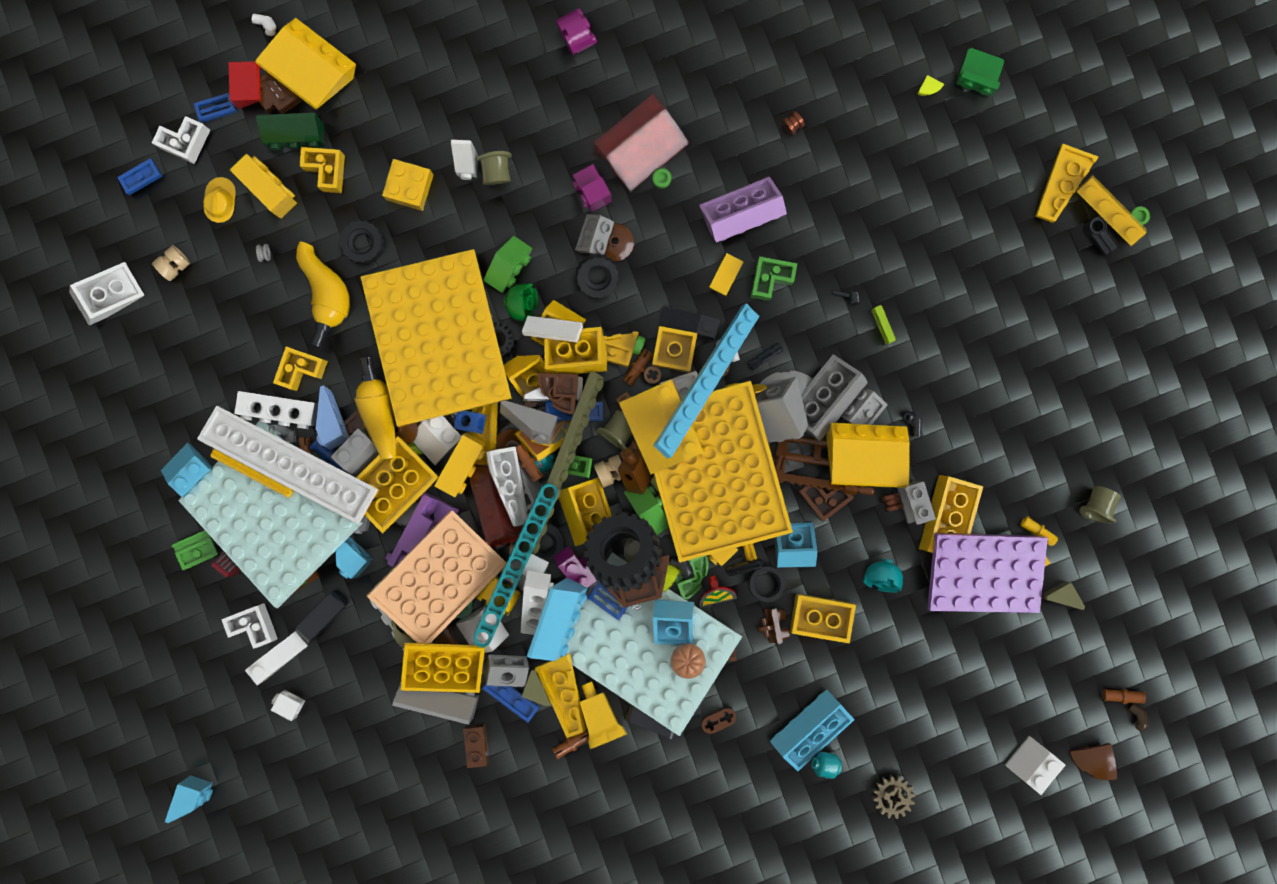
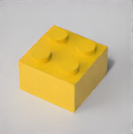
[382,159,433,211]
[652,326,697,373]

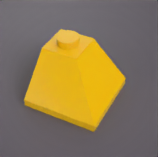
[504,355,547,403]

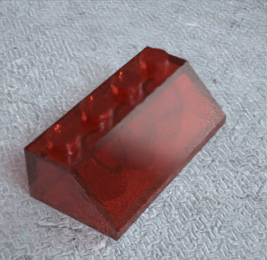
[469,465,524,548]

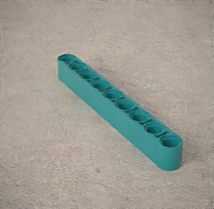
[474,483,558,647]

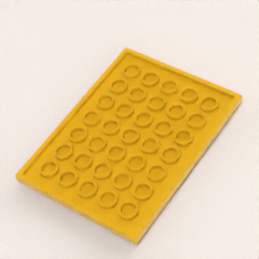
[361,249,512,427]
[654,381,793,563]

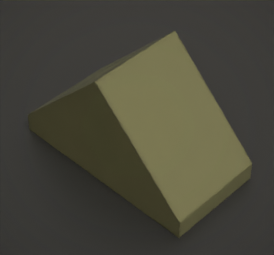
[1041,581,1085,610]
[522,667,551,706]

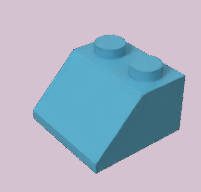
[161,443,213,497]
[775,523,817,568]
[336,537,374,579]
[653,600,695,645]
[165,776,213,823]

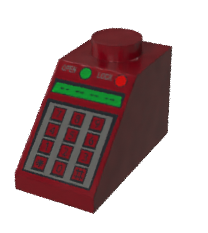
[211,552,241,578]

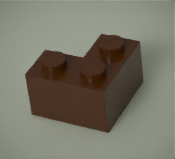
[797,485,854,522]

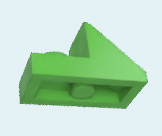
[568,456,592,478]

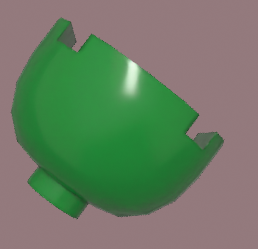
[504,283,538,322]

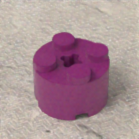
[556,8,597,55]

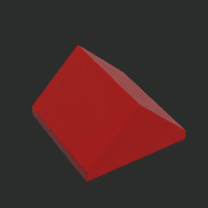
[228,61,261,109]

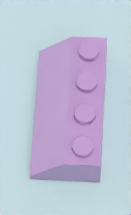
[699,177,787,242]

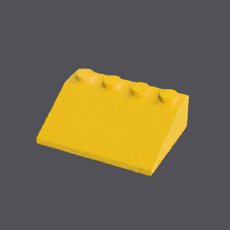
[255,18,356,110]
[619,379,705,474]
[826,423,909,488]
[356,437,439,533]
[401,643,485,693]

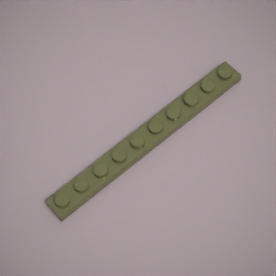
[521,371,604,556]

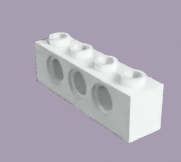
[234,391,318,429]
[521,571,554,635]

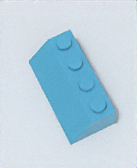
[527,578,587,661]
[770,690,854,771]

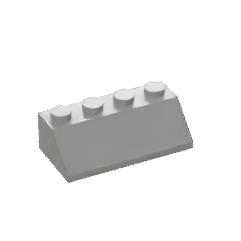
[801,354,868,441]
[392,682,479,725]

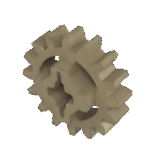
[872,775,916,819]

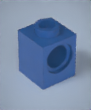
[454,411,486,434]

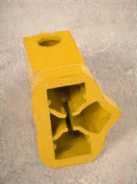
[579,682,627,749]

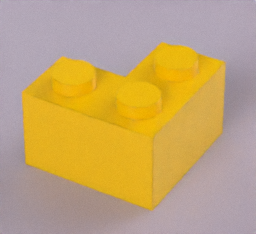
[300,147,345,193]
[273,347,328,391]

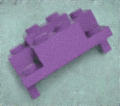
[385,492,459,567]

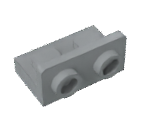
[575,214,614,255]
[841,387,888,425]

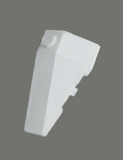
[486,446,528,527]

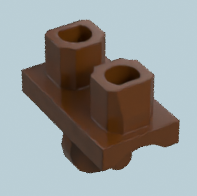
[757,608,790,644]

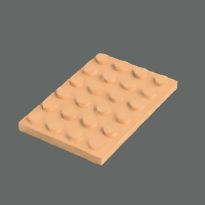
[367,509,506,644]

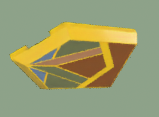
[515,421,571,462]

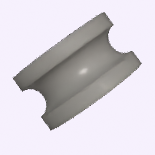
[256,244,271,262]

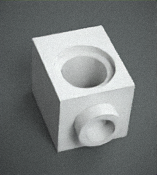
[271,690,305,721]

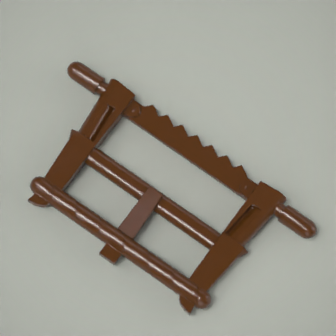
[773,436,875,495]

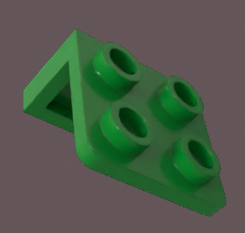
[956,48,1004,96]

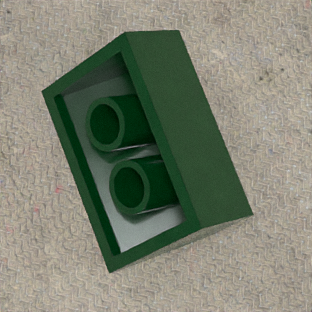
[256,113,325,151]

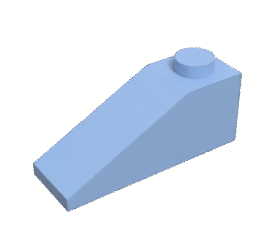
[316,385,349,450]

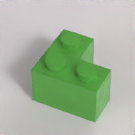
[483,236,533,293]
[750,256,797,301]
[624,484,669,535]

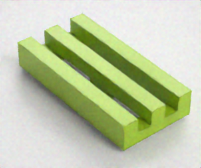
[871,305,896,345]

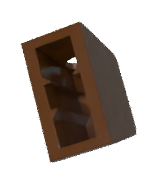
[618,448,654,495]

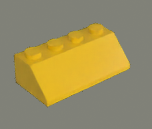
[919,475,983,553]

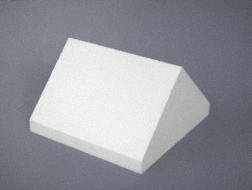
[456,605,509,653]

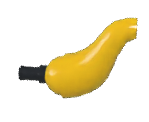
[296,242,350,349]
[354,356,396,459]

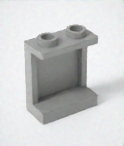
[896,481,936,524]

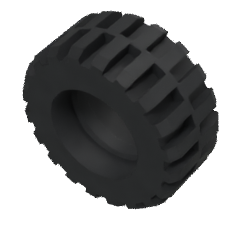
[583,512,662,592]

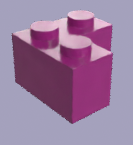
[572,164,612,212]
[554,546,597,588]

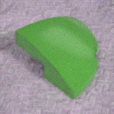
[674,555,708,600]

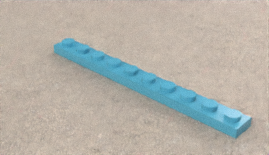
[653,303,759,459]

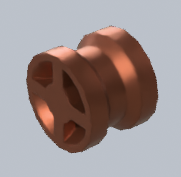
[781,111,805,135]
[881,492,904,512]

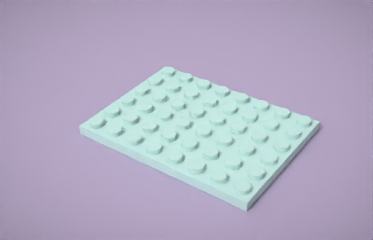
[178,422,363,608]
[567,553,742,736]

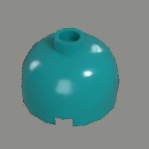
[863,559,903,593]

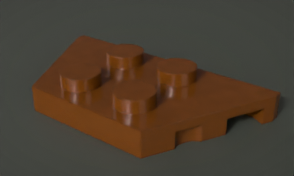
[607,555,670,608]

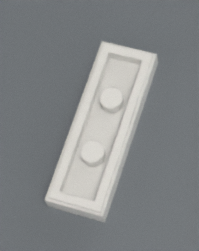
[522,316,583,342]

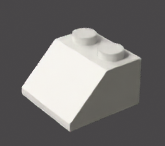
[414,416,462,466]
[1005,736,1065,795]

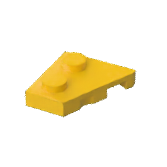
[604,331,639,368]

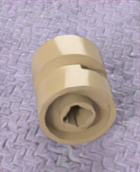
[152,245,190,281]
[594,454,622,488]

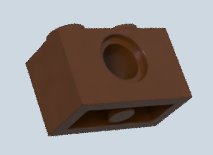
[463,723,489,768]

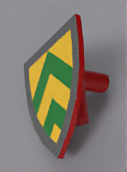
[699,576,737,608]

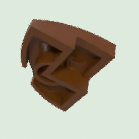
[538,372,578,414]
[1069,743,1117,780]

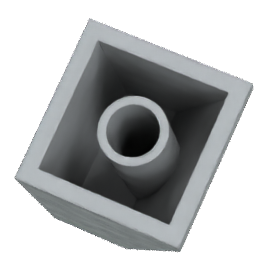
[755,377,808,443]
[331,428,379,477]

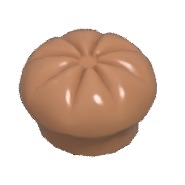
[670,643,706,679]

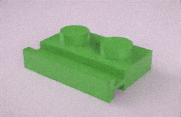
[172,530,220,570]

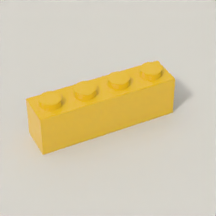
[1077,175,1147,246]

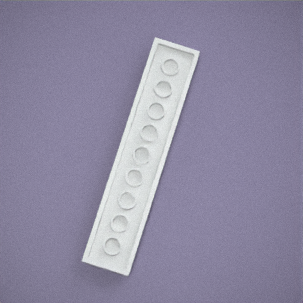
[197,406,378,525]

